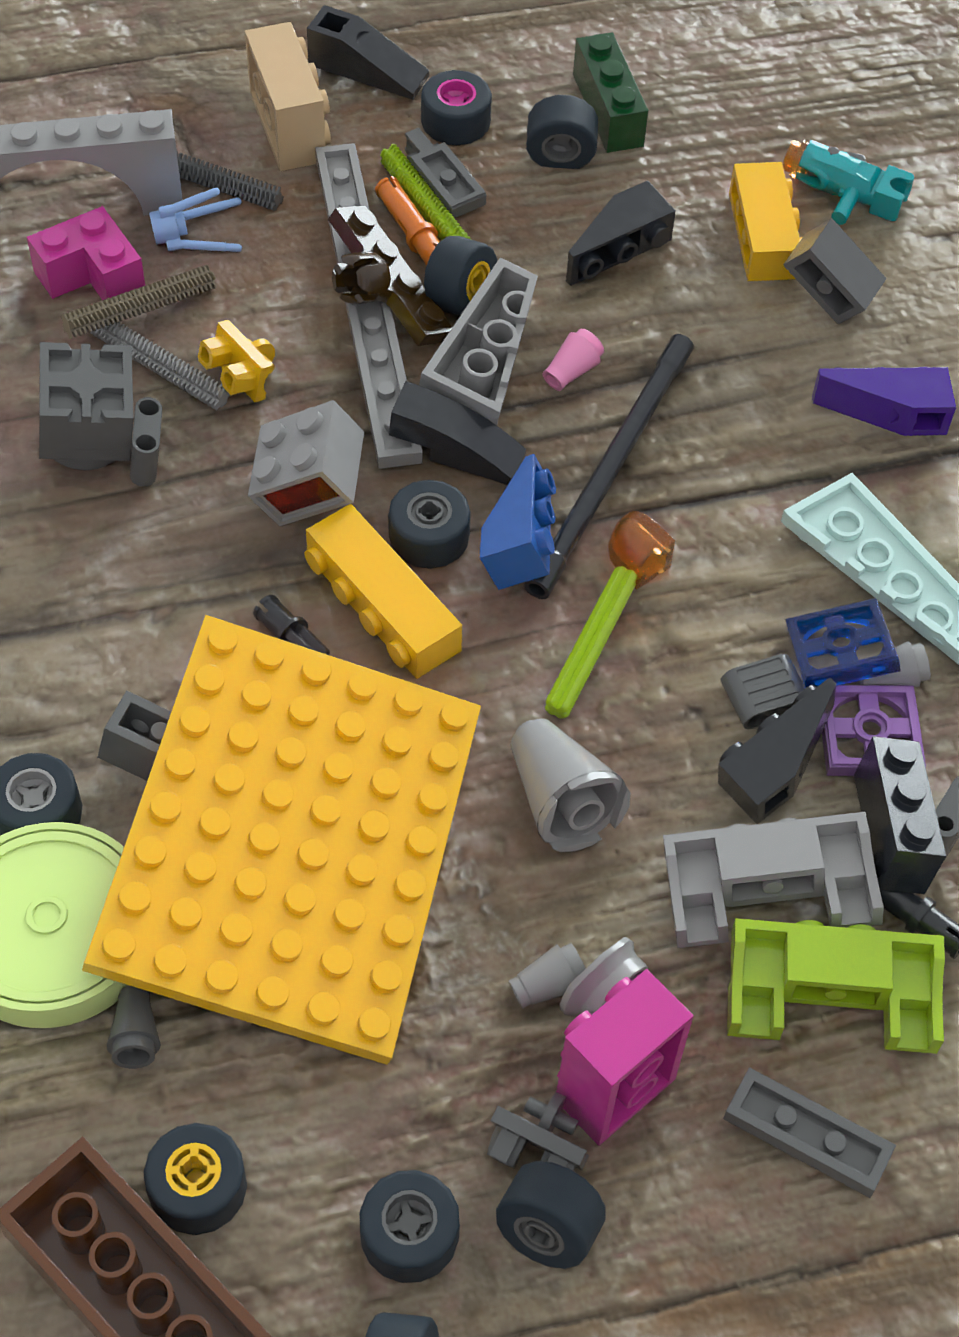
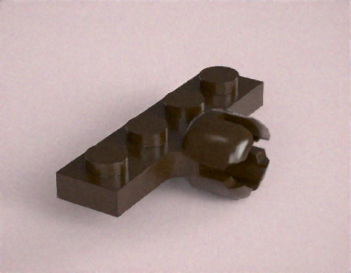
[328,205,452,346]

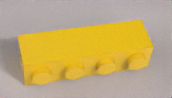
[304,504,463,679]

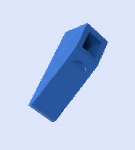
[480,454,556,590]

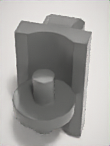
[487,1092,589,1171]

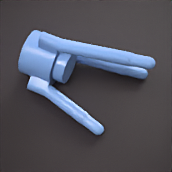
[149,188,242,252]

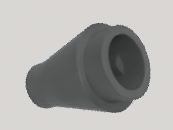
[107,986,161,1069]

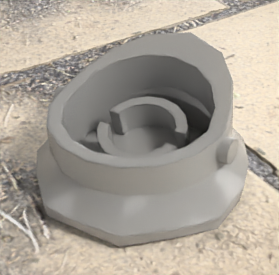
[560,937,648,1017]

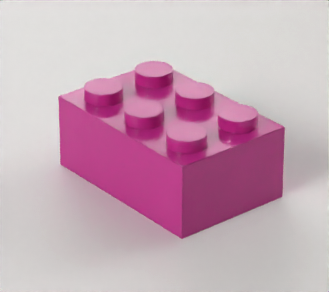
[556,969,694,1146]

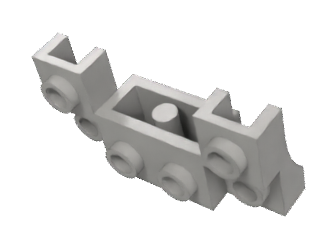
[663,812,884,948]

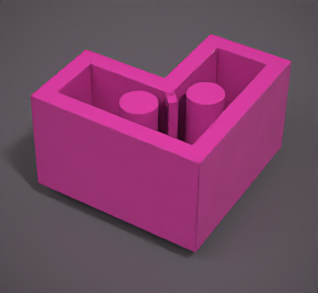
[27,206,145,300]

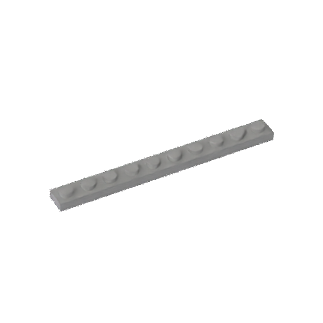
[315,143,423,469]

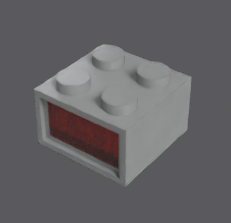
[248,400,364,526]

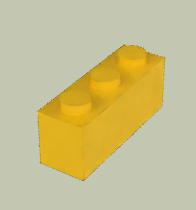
[729,162,802,281]

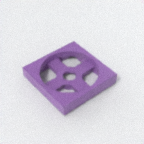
[822,685,926,776]

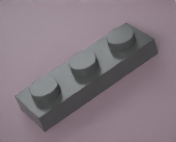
[723,1067,896,1198]

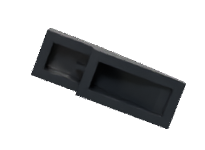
[389,381,526,485]

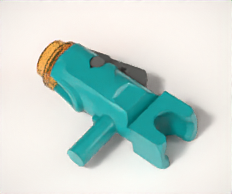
[783,139,915,225]

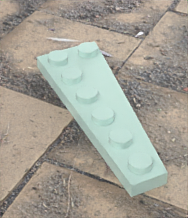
[781,473,959,665]

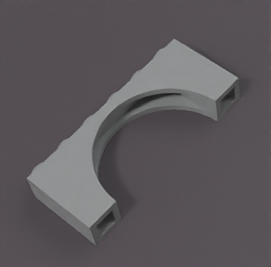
[0,109,184,216]

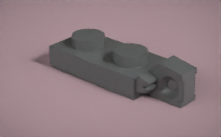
[405,128,487,218]

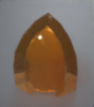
[608,511,675,590]

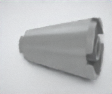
[510,719,631,852]

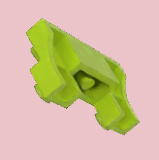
[727,918,945,1054]

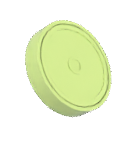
[0,822,130,1028]

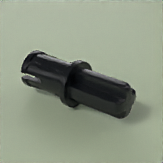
[253,595,330,655]

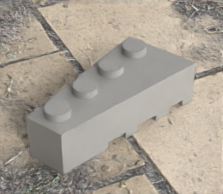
[419,257,538,426]

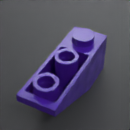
[812,367,956,436]

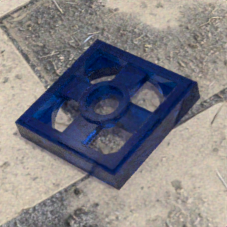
[785,598,901,688]

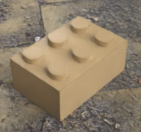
[245,22,331,171]

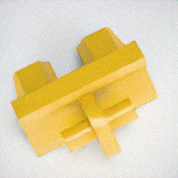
[198,320,275,402]

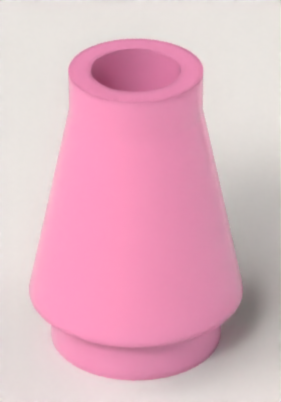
[543,329,604,391]

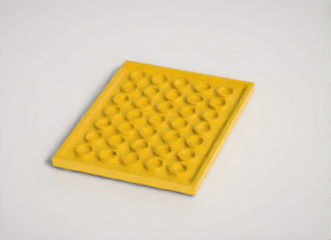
[82,614,481,1065]

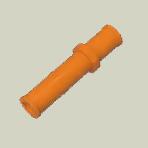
[375,176,440,266]

